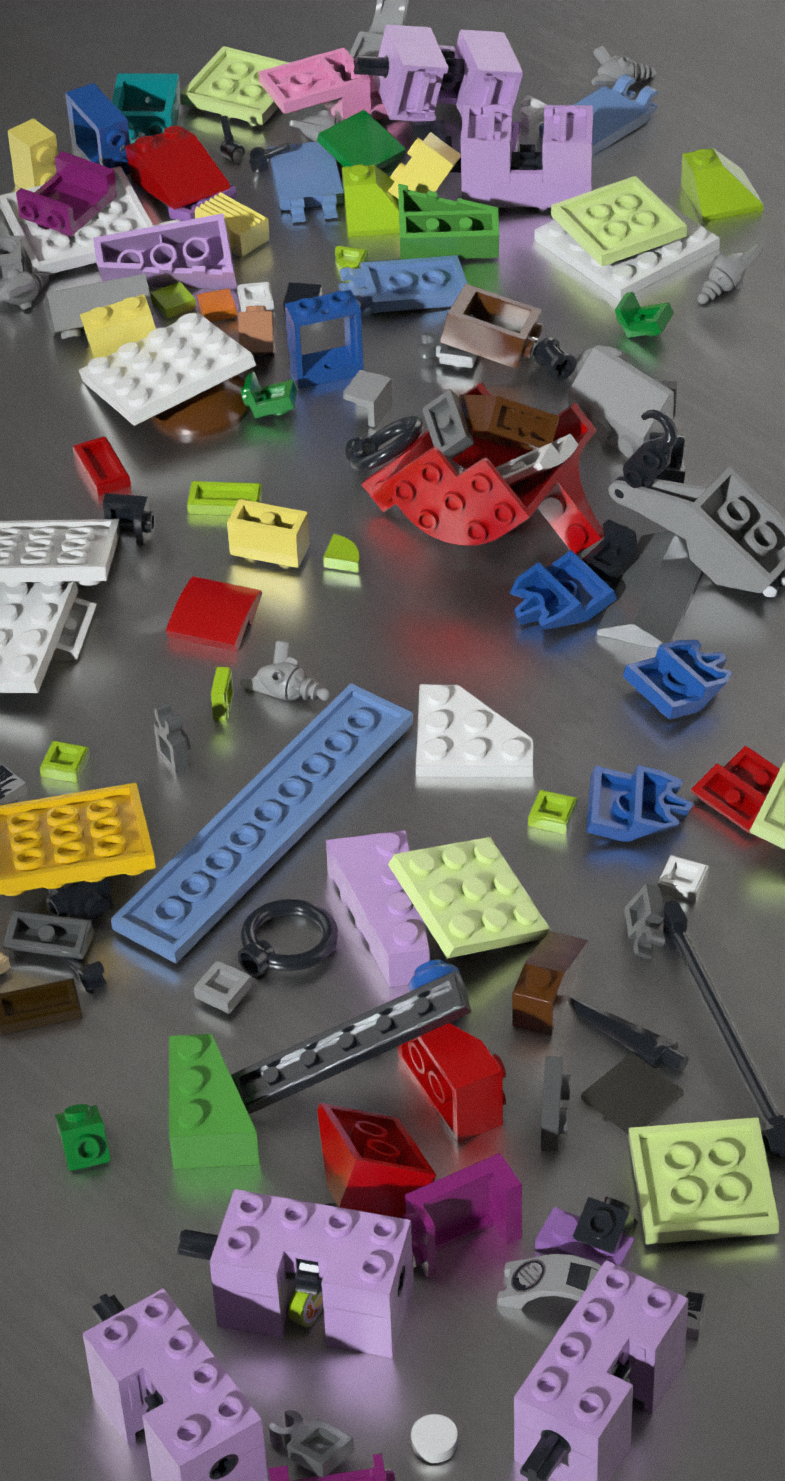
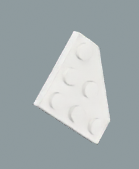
[416,684,533,777]

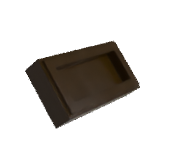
[0,978,82,1035]

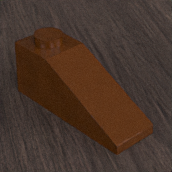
[512,931,589,1035]

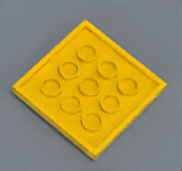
[0,783,156,896]

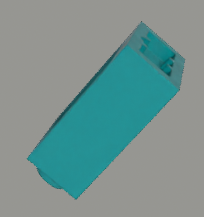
[112,73,180,142]

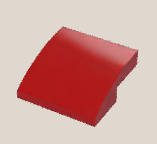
[165,576,262,652]
[691,745,780,834]

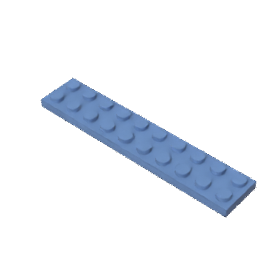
[111,683,413,964]

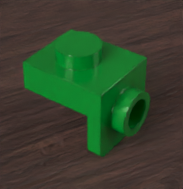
[615,292,674,338]
[241,372,298,419]
[55,1104,110,1171]

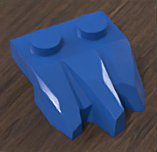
[510,550,617,630]
[623,640,733,720]
[586,764,694,842]

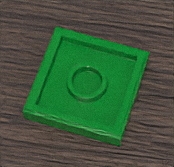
[317,110,406,169]

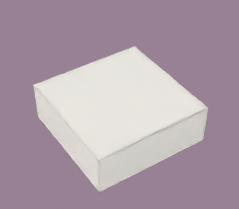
[237,282,274,312]
[657,855,709,903]

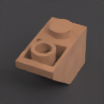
[238,305,276,357]

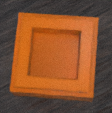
[197,288,237,322]

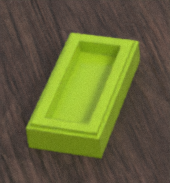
[187,481,263,515]

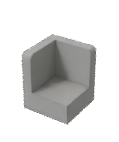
[343,370,392,428]

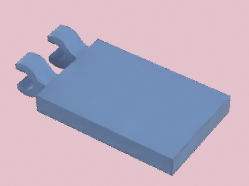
[539,74,658,156]
[268,142,344,223]
[339,255,468,313]

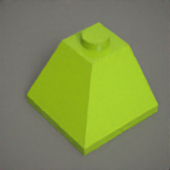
[681,148,764,222]
[342,165,400,237]

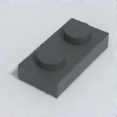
[422,389,474,461]
[541,1056,571,1152]

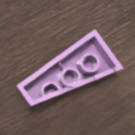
[93,214,237,290]
[326,830,430,988]

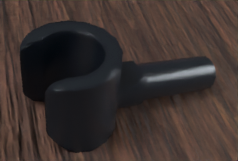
[220,116,245,162]
[249,142,291,173]
[60,956,107,991]

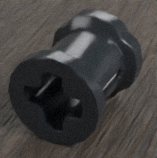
[533,337,577,381]

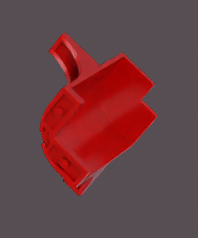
[361,382,604,555]

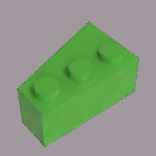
[398,183,499,259]
[169,1034,260,1169]

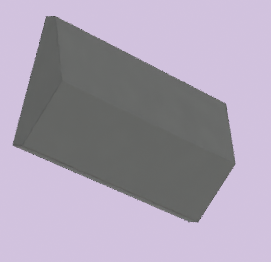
[597,531,704,649]

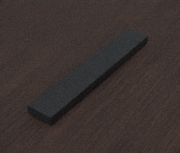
[231,971,472,1114]

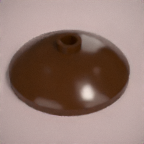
[152,375,250,436]

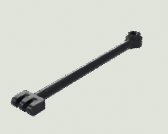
[663,901,785,1158]

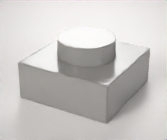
[194,960,252,1014]

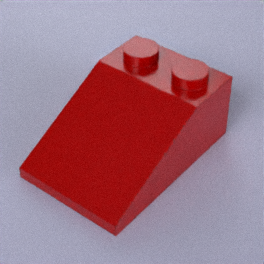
[125,126,230,210]
[398,1023,506,1144]
[317,1103,437,1218]

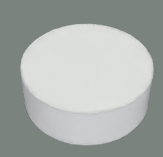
[411,1414,458,1463]

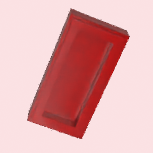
[73,436,131,496]

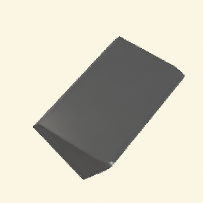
[3,910,95,959]

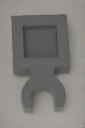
[418,332,478,368]
[154,702,191,773]
[624,883,665,960]
[268,1410,354,1478]

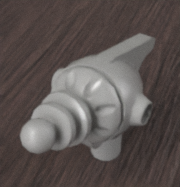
[591,46,657,87]
[289,110,340,142]
[697,244,763,305]
[0,269,49,310]
[240,641,331,701]

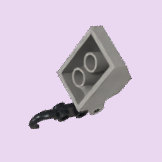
[608,409,785,593]

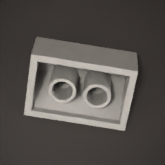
[42,274,154,340]
[568,345,674,458]

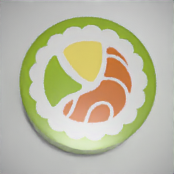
[288,1287,324,1327]

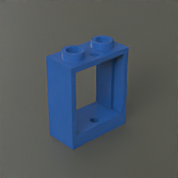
[65,83,130,175]
[285,289,364,389]

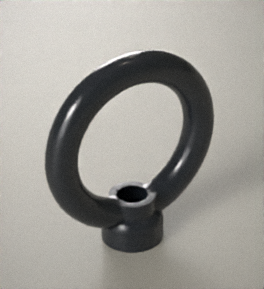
[345,416,424,471]
[238,899,339,978]

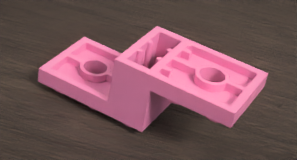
[258,48,388,122]

